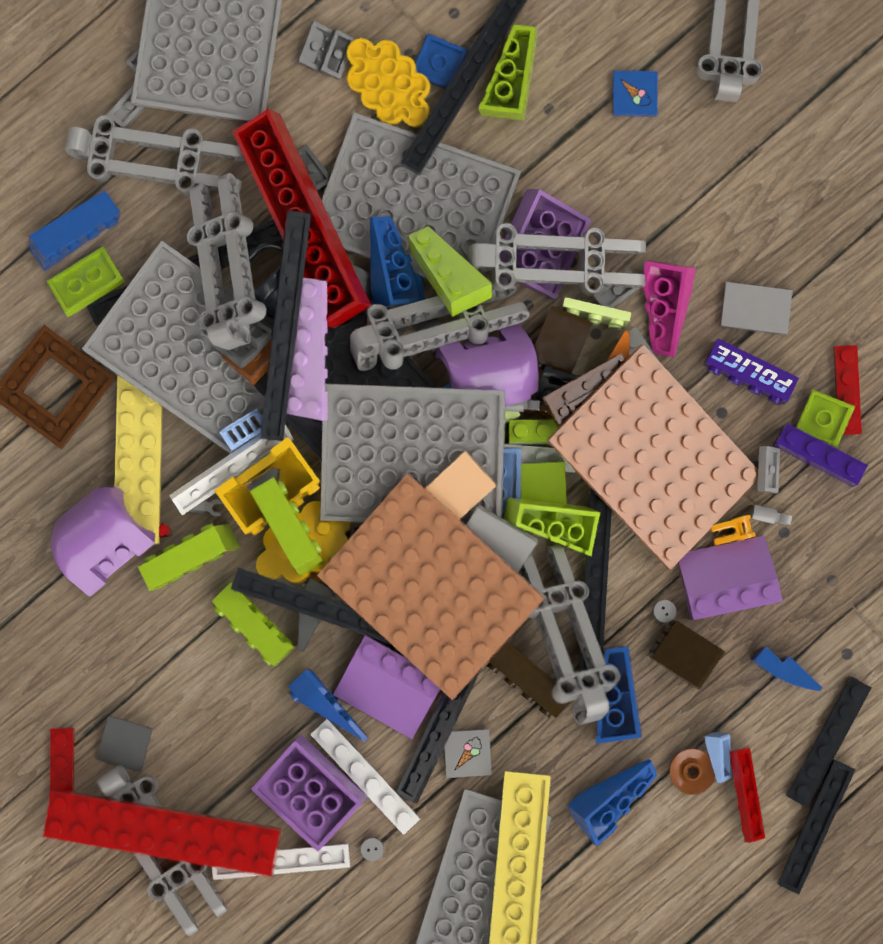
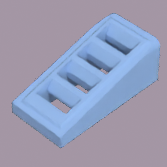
[219,408,262,452]
[705,732,732,783]

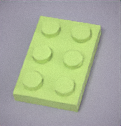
[561,297,631,330]

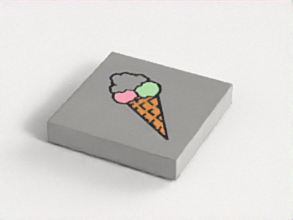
[445,729,492,778]

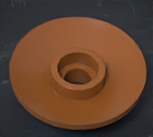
[670,749,715,795]

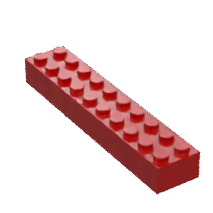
[233,109,371,328]
[42,788,282,877]

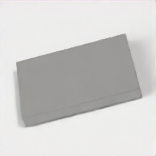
[720,282,793,335]
[466,505,538,572]

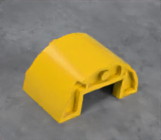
[214,437,320,536]

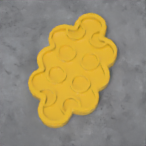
[347,38,431,128]
[256,501,350,584]

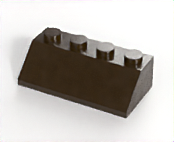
[486,640,572,718]

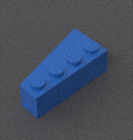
[29,191,120,272]
[596,646,642,744]

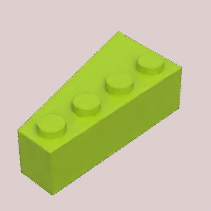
[478,25,538,121]
[408,226,492,317]
[250,477,324,576]
[504,497,600,556]
[138,523,241,591]
[212,582,296,666]

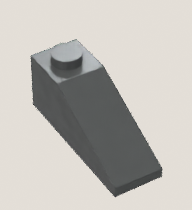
[298,578,335,651]

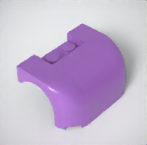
[436,324,539,406]
[50,486,155,597]

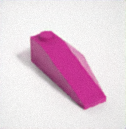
[642,261,696,357]

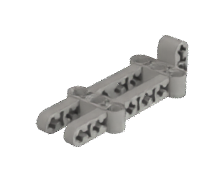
[696,0,763,102]
[65,115,245,196]
[187,173,266,350]
[467,223,646,296]
[350,277,529,371]
[519,544,620,725]
[97,765,228,936]

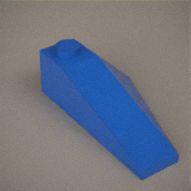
[370,216,426,310]
[288,668,369,741]
[567,759,657,847]

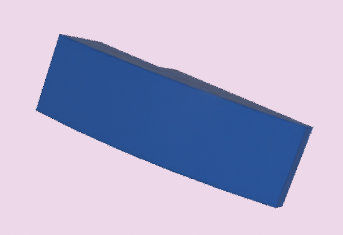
[751,647,823,691]

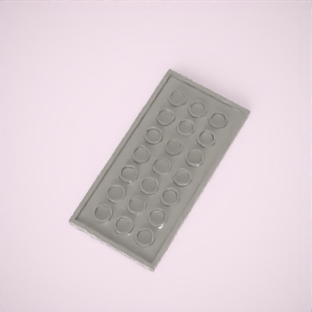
[416,789,552,944]

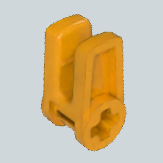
[710,515,756,546]

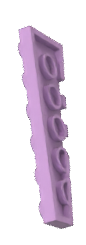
[287,278,328,421]

